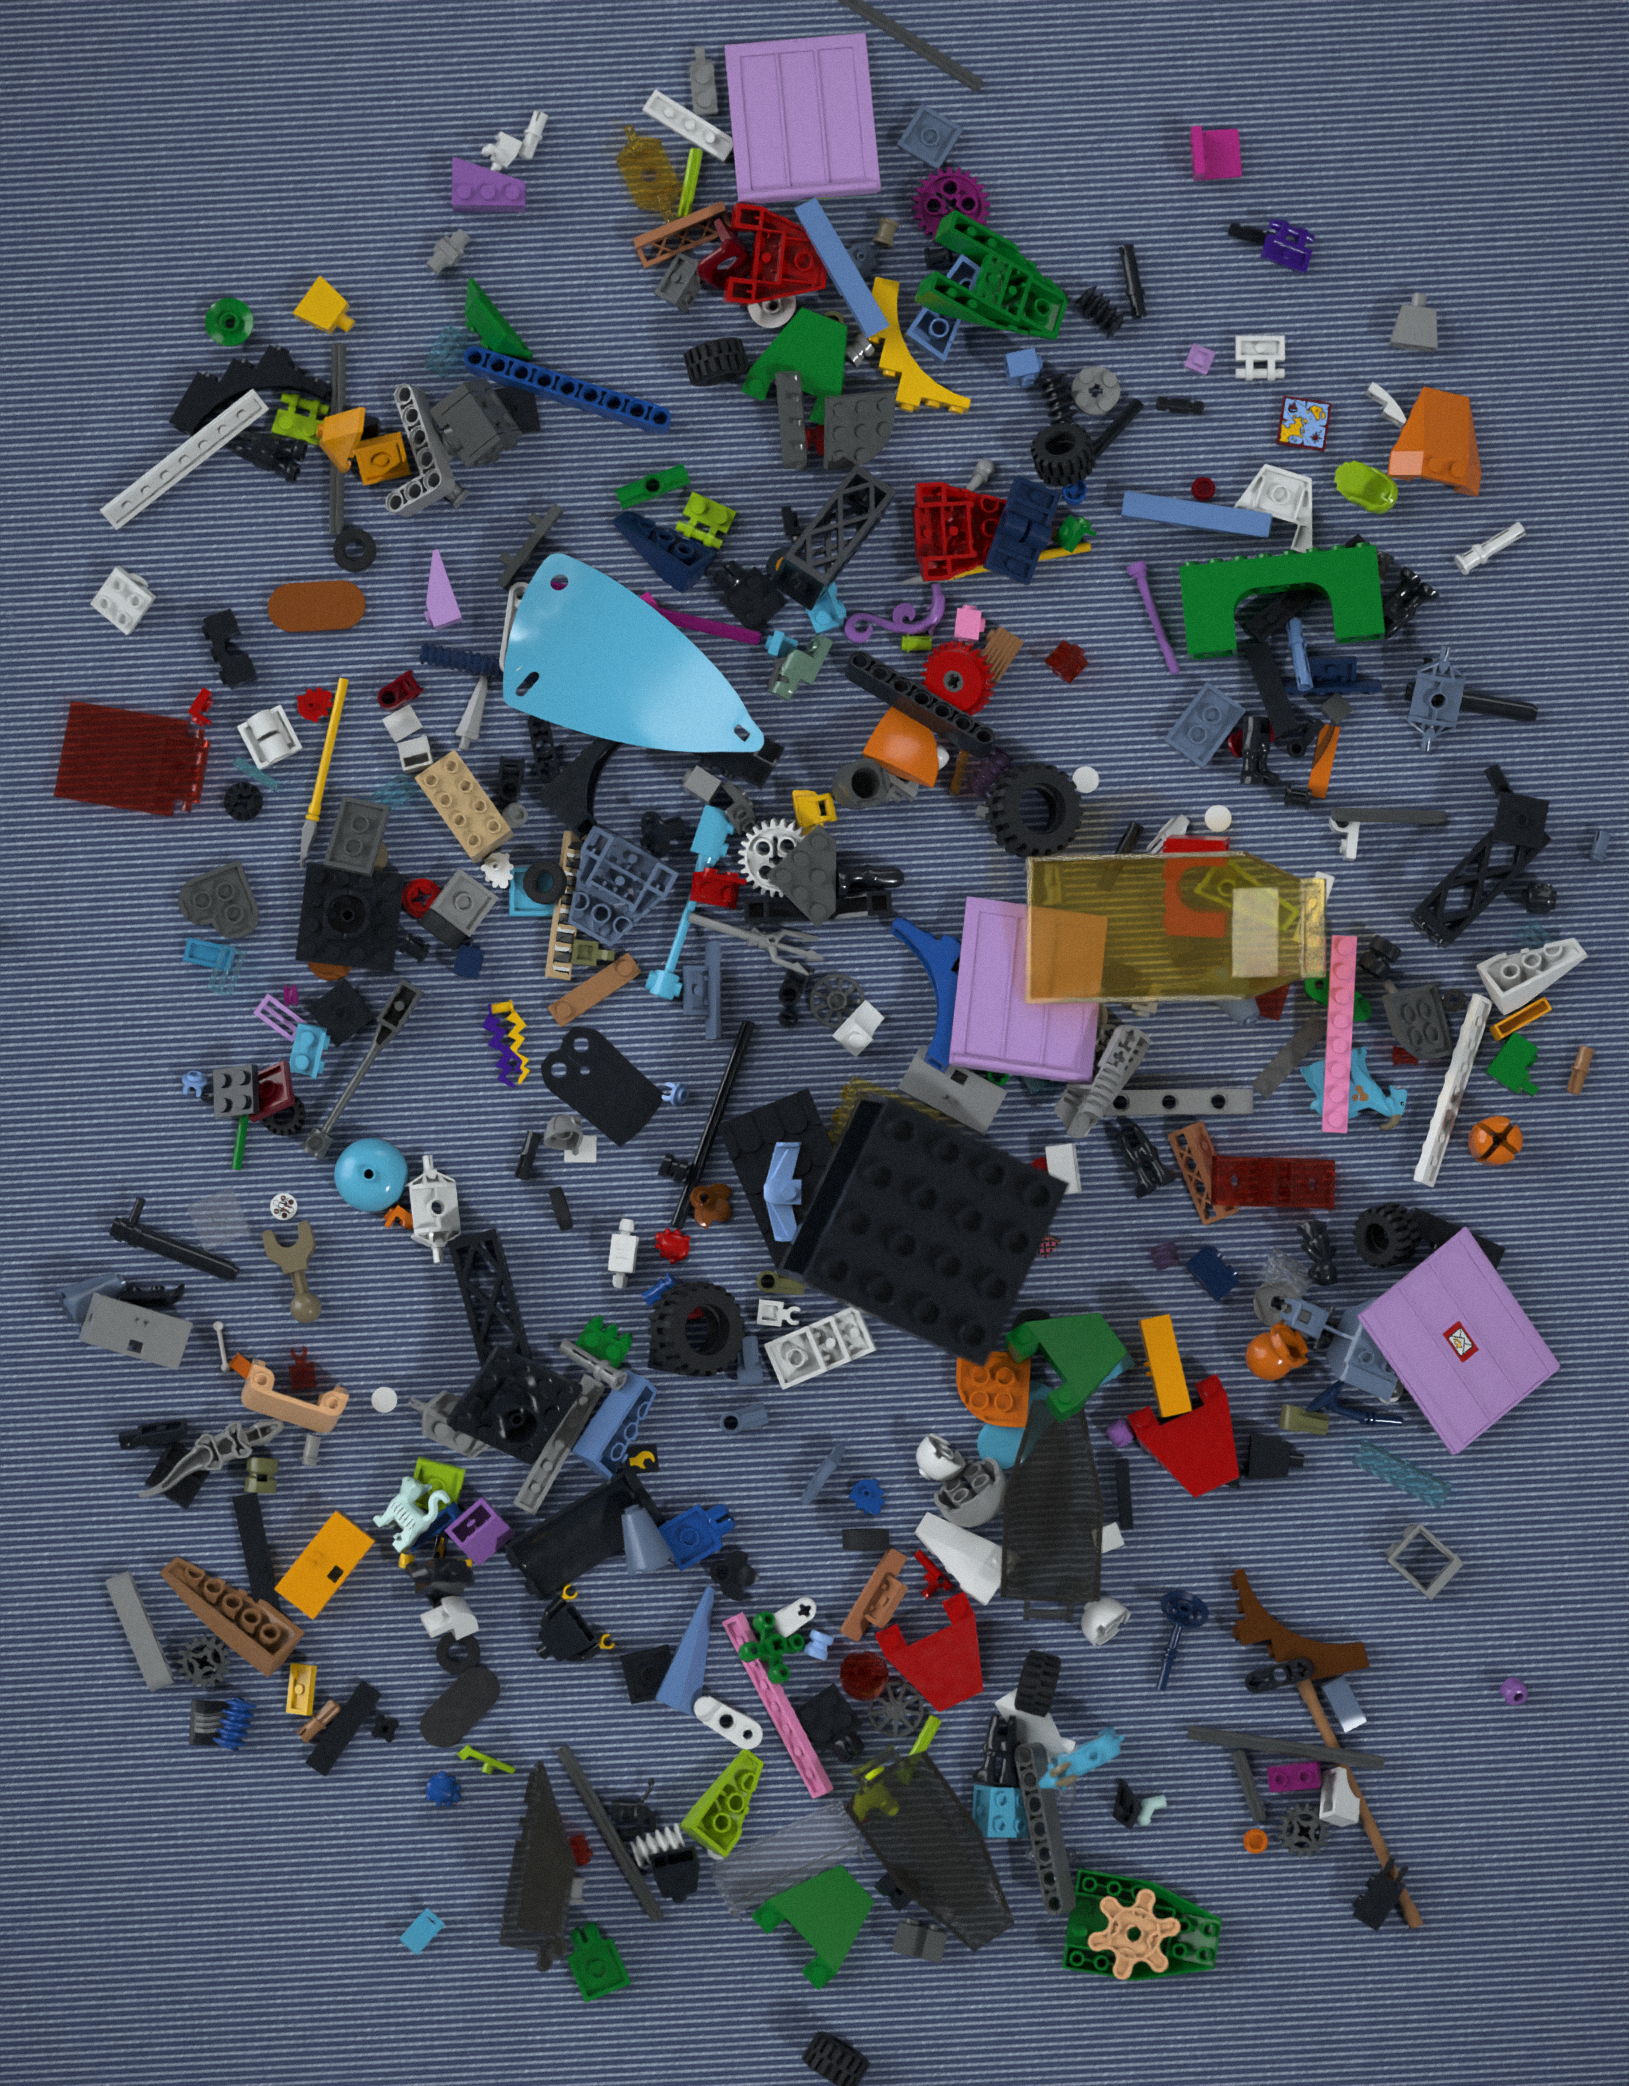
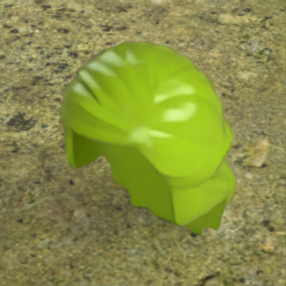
[1334,461,1398,514]

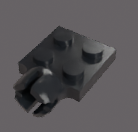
[714,560,789,631]
[795,1683,865,1763]

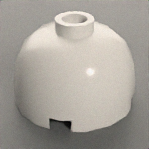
[916,1433,966,1481]
[1081,1598,1130,1646]

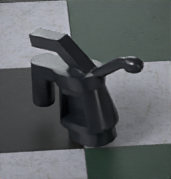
[610,1777,656,1840]

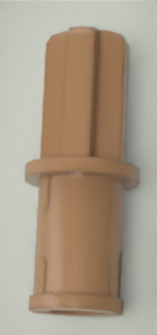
[1566,1046,1595,1095]
[296,1699,341,1743]

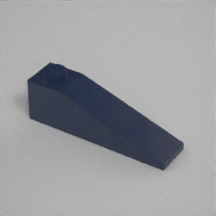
[612,511,717,593]

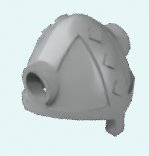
[543,1114,583,1156]

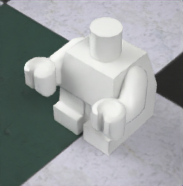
[481,131,523,173]

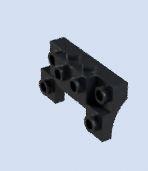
[690,737,785,791]

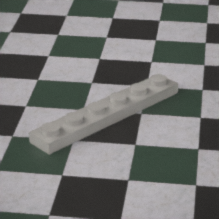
[513,1373,606,1516]

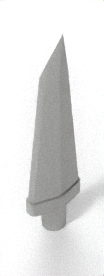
[455,674,488,751]

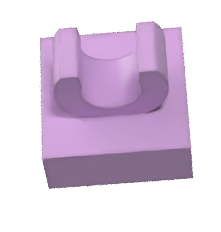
[1184,343,1216,376]

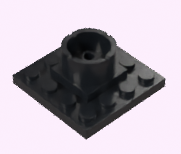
[295,863,405,972]
[446,1344,583,1465]

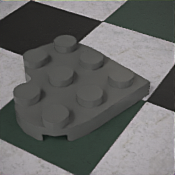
[178,860,260,939]

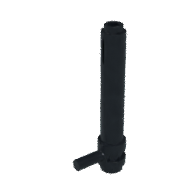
[1404,658,1538,723]
[109,1197,239,1282]

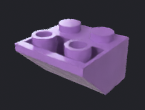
[444,1496,516,1566]

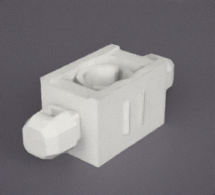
[608,1219,639,1288]

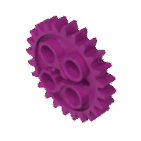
[911,167,990,246]

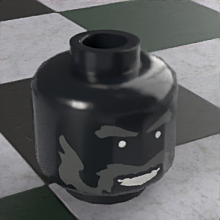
[1520,882,1557,915]

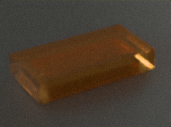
[948,748,969,797]

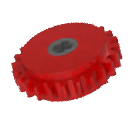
[921,640,996,716]

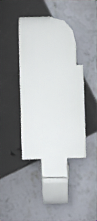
[693,1696,763,1749]

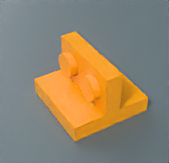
[355,431,411,486]

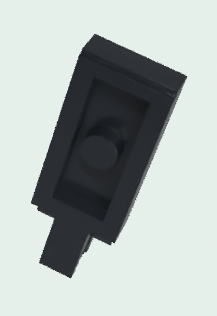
[118,1418,188,1450]

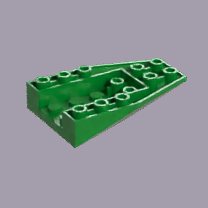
[1061,1866,1222,1981]

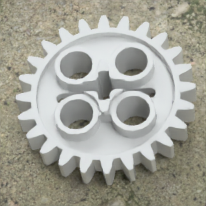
[738,818,807,897]

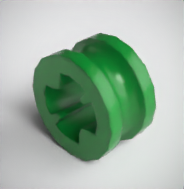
[987,1071,1009,1086]

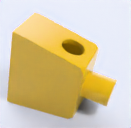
[293,275,355,334]

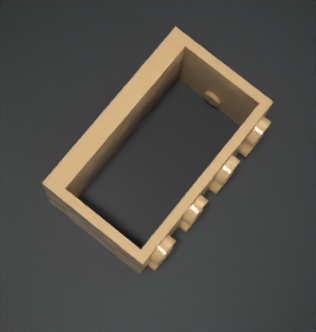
[414,749,515,863]

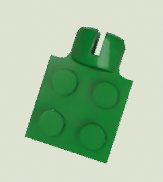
[566,1922,631,2003]

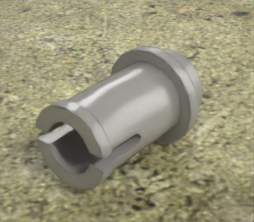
[300,1435,322,1467]

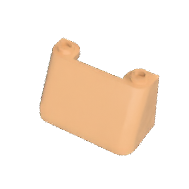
[241,1358,349,1433]

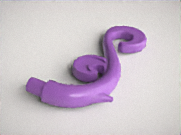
[844,583,945,643]

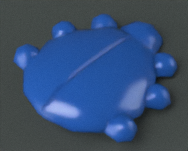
[848,1479,885,1515]
[426,1770,461,1807]

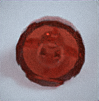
[840,1651,889,1701]

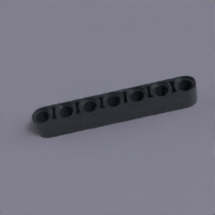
[845,651,995,758]

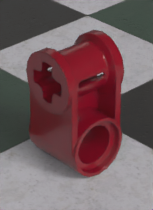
[377,670,425,712]

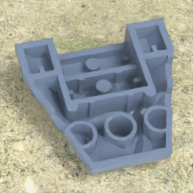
[568,825,680,947]

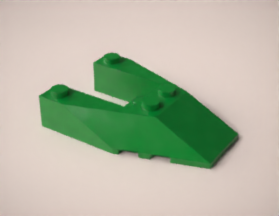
[915,210,1069,340]

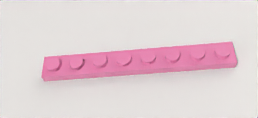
[1321,935,1357,1134]
[722,1612,834,1799]

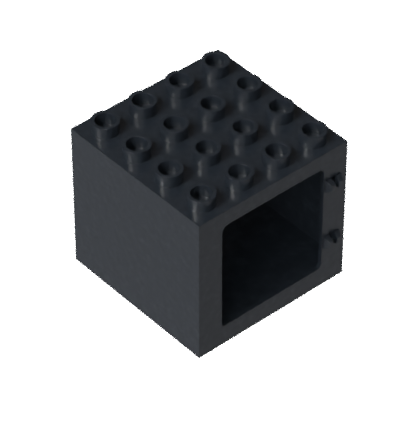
[776,1094,1070,1368]

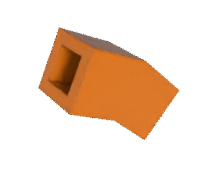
[228,1352,252,1379]

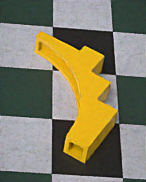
[862,277,971,415]

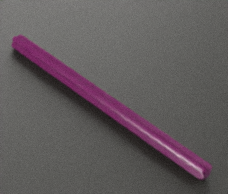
[550,581,762,646]

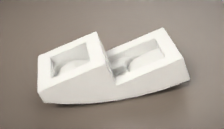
[1365,382,1406,428]

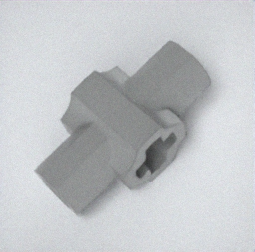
[426,229,471,274]

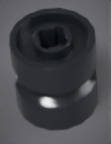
[1357,935,1402,981]
[874,1864,921,1912]

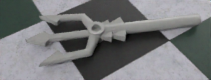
[688,913,824,976]

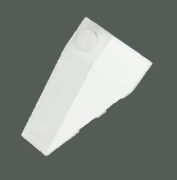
[914,1512,1017,1606]

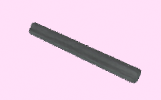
[1331,807,1447,824]

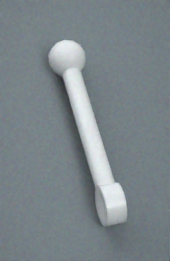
[213,1321,230,1372]

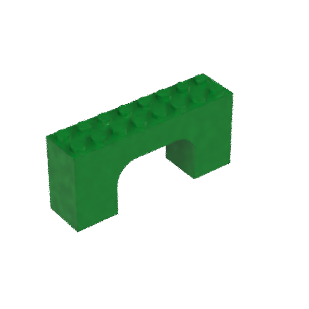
[1179,542,1385,661]

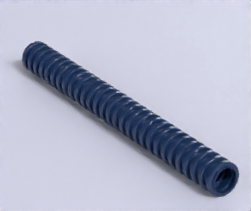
[419,643,539,685]

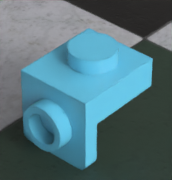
[765,630,798,660]

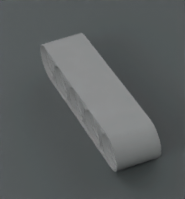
[105,1570,175,1692]

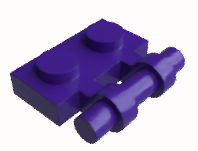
[1260,218,1315,274]

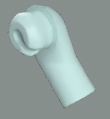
[1137,1794,1167,1826]

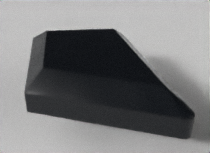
[1113,1780,1142,1829]

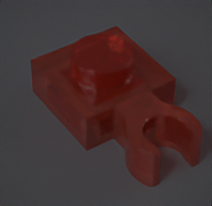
[288,1346,317,1390]

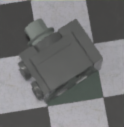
[429,378,523,468]

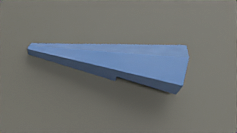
[655,1585,715,1717]

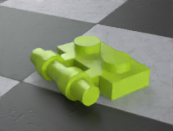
[271,393,330,447]
[675,492,737,549]

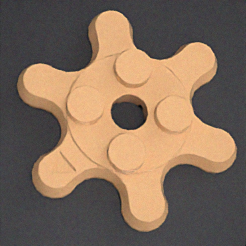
[1088,1889,1180,1980]

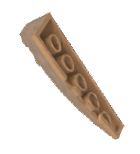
[160,1557,305,1677]

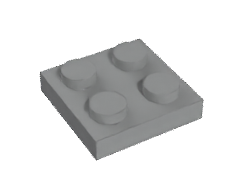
[429,868,499,937]

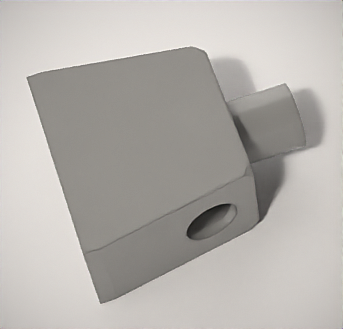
[1389,293,1438,353]

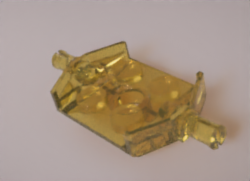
[616,124,682,224]

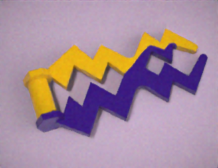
[482,999,530,1088]

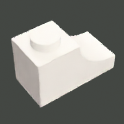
[832,1000,884,1057]
[1319,1767,1360,1827]

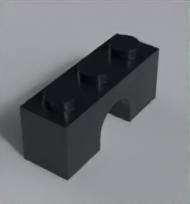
[201,608,259,690]

